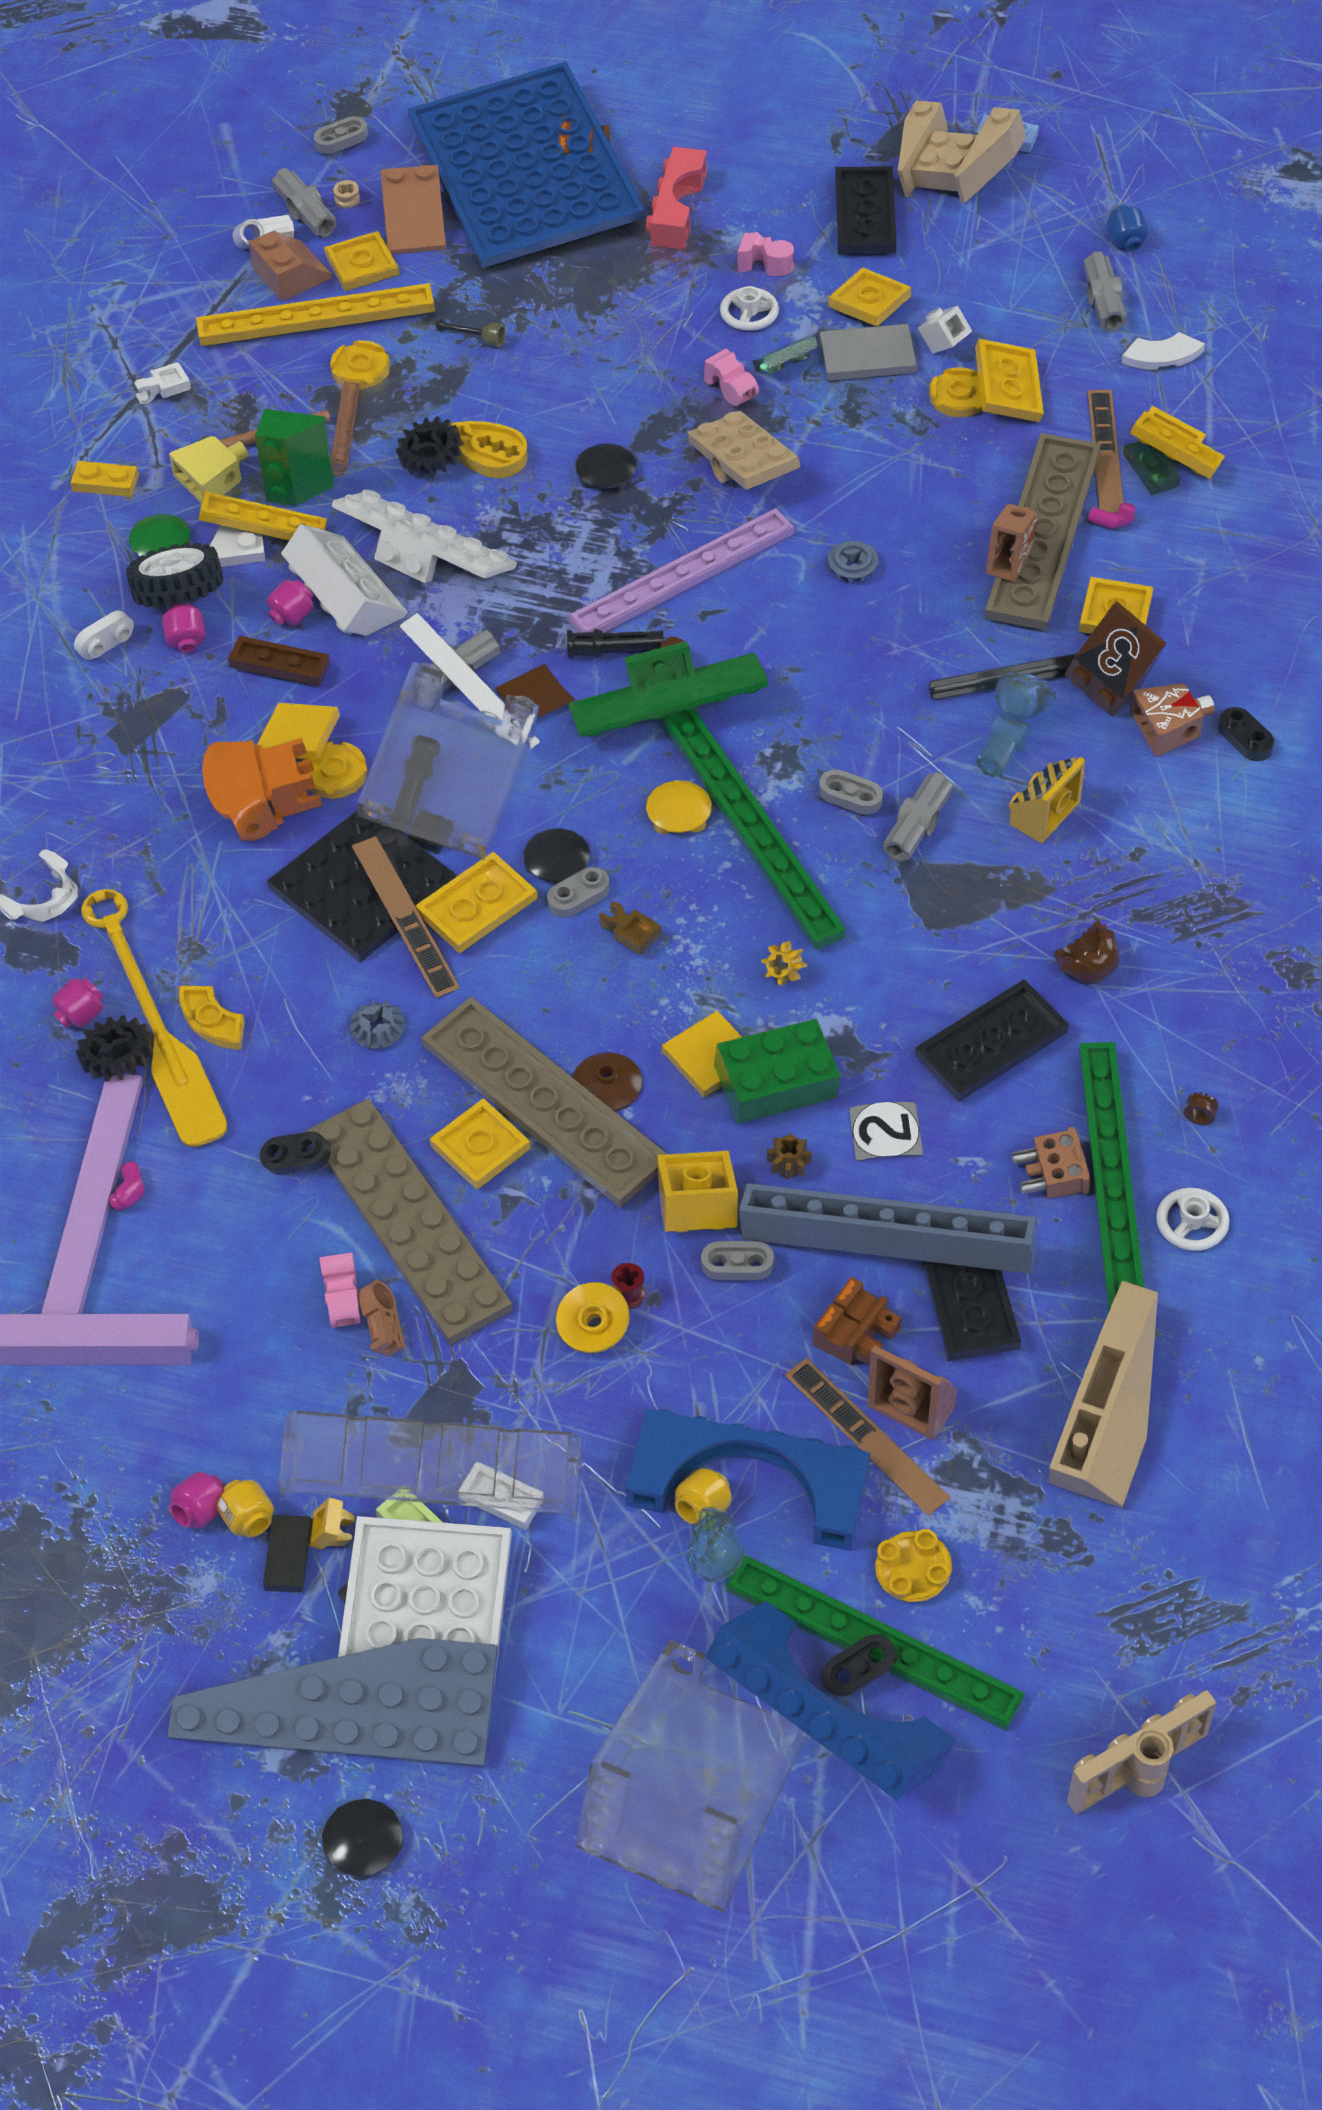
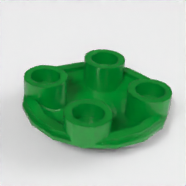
[129,514,191,556]

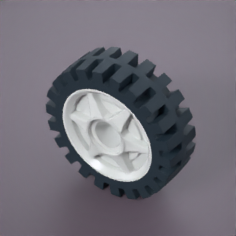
[126,543,224,608]

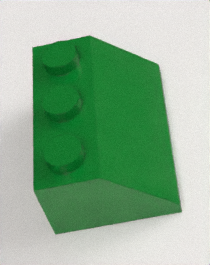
[255,409,335,506]

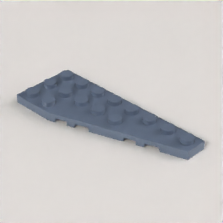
[167,1638,498,1767]

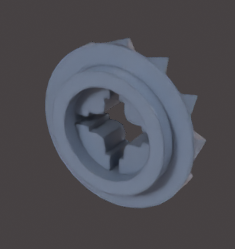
[828,541,878,583]
[349,1000,405,1049]

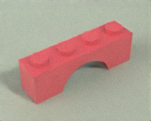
[646,147,707,250]

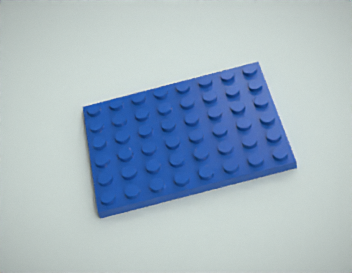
[407,61,645,268]

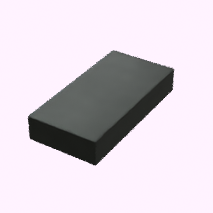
[263,1515,312,1593]

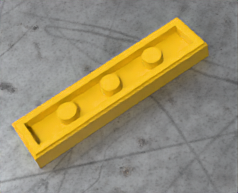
[198,491,327,541]

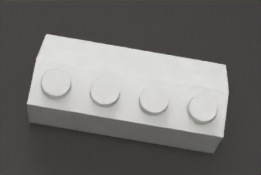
[281,524,408,636]

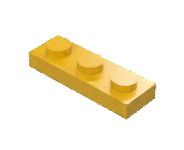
[1130,411,1225,479]

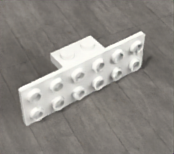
[332,490,517,583]

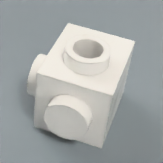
[918,305,972,354]

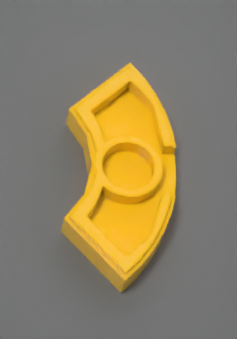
[178,986,245,1050]

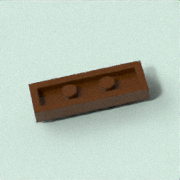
[228,636,331,686]

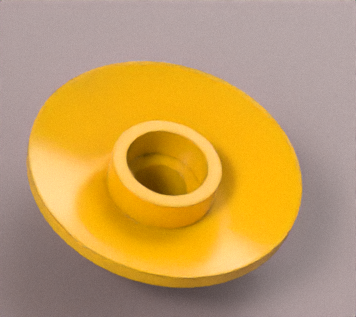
[556,1282,630,1353]

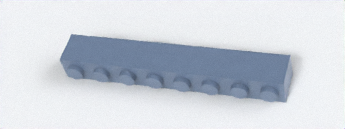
[739,1183,1038,1274]

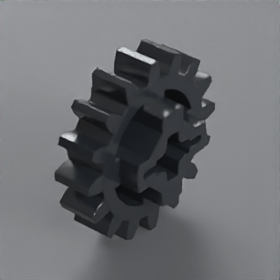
[396,416,464,478]
[76,1015,154,1082]

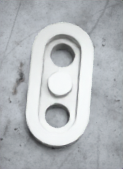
[74,610,134,660]

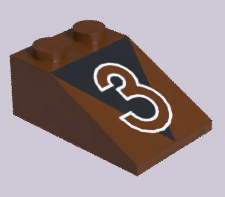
[1065,601,1167,717]

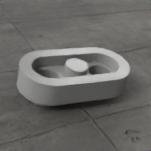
[314,116,368,155]
[819,769,883,815]
[547,867,610,918]
[701,1241,774,1280]

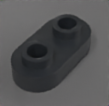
[1218,707,1274,761]
[260,1131,331,1175]
[822,1634,897,1697]

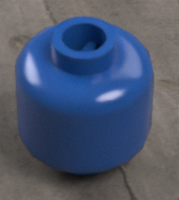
[1106,205,1148,251]

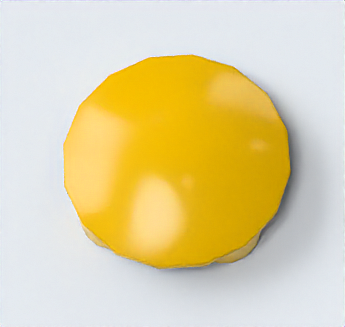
[646,780,712,834]
[875,1529,952,1602]

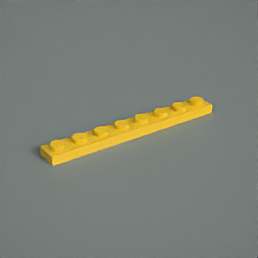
[196,283,435,346]

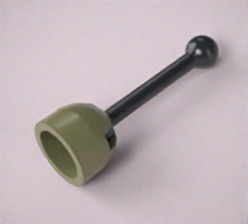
[435,319,506,348]

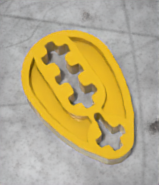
[452,421,528,478]

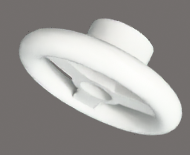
[720,286,779,331]
[1156,1188,1229,1251]

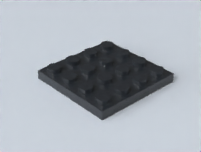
[267,804,457,963]

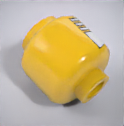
[217,1480,274,1538]

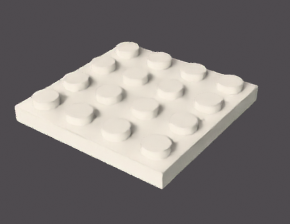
[338,1516,512,1685]

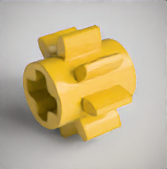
[761,941,807,985]

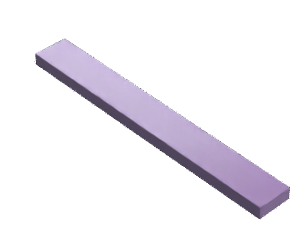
[568,508,794,633]
[41,1074,143,1314]

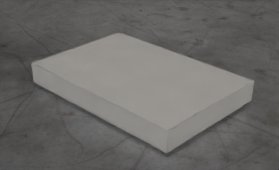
[819,324,917,381]

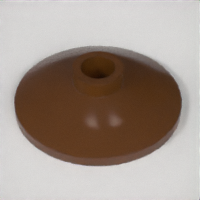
[572,1052,642,1112]

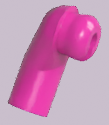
[1088,502,1136,529]
[109,1162,145,1211]

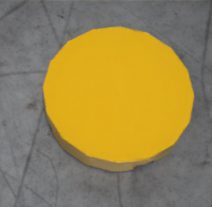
[330,340,390,390]
[929,367,982,417]
[303,742,368,799]

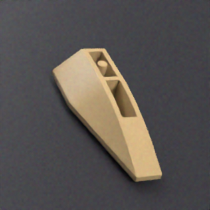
[1049,1281,1158,1508]

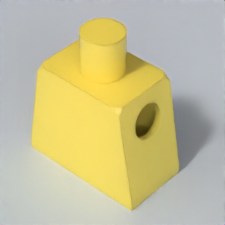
[169,436,248,504]

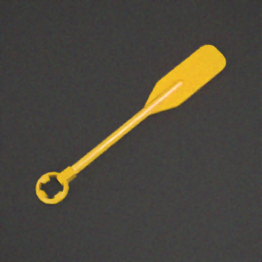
[81,889,228,1147]

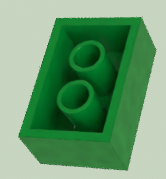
[714,1018,841,1124]

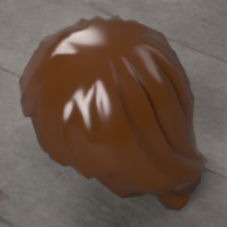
[1054,921,1120,984]

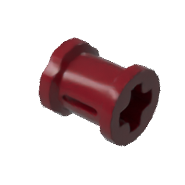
[611,1263,645,1310]

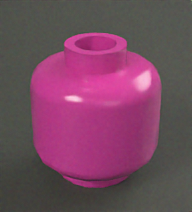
[266,579,314,627]
[161,603,206,653]
[52,977,104,1029]
[169,1472,225,1529]

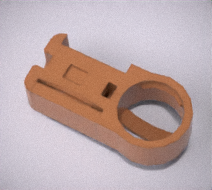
[358,1280,405,1357]

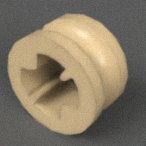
[333,180,360,208]

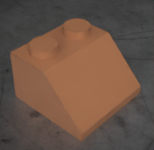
[248,230,332,301]

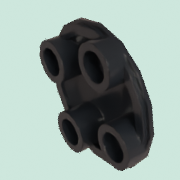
[576,443,636,491]
[524,828,590,884]
[322,1799,404,1881]

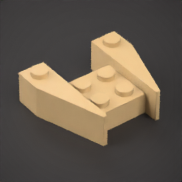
[898,100,1026,203]

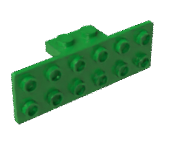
[568,641,769,737]

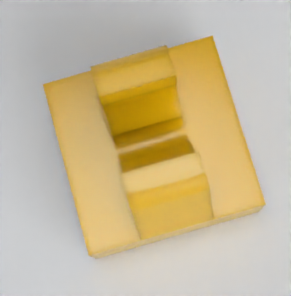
[309,1497,355,1550]

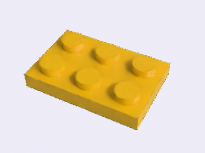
[975,339,1044,422]
[415,851,538,954]

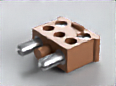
[1011,1127,1090,1199]

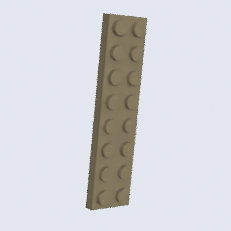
[985,433,1101,631]
[421,996,667,1208]
[307,1098,513,1345]

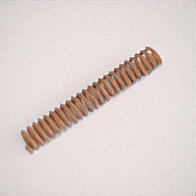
[331,381,360,476]

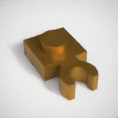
[599,901,662,955]

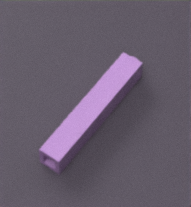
[0,1314,199,1365]

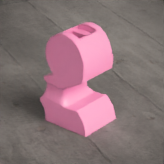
[737,232,794,277]
[704,348,759,406]
[319,1252,361,1328]

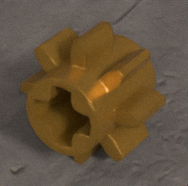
[767,1133,812,1180]

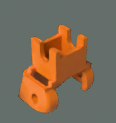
[202,738,323,841]

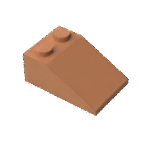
[381,165,446,254]
[868,1345,957,1441]

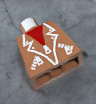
[985,504,1037,582]
[1130,683,1215,757]

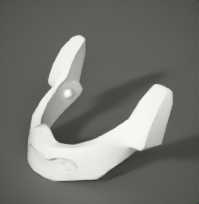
[0,849,78,922]

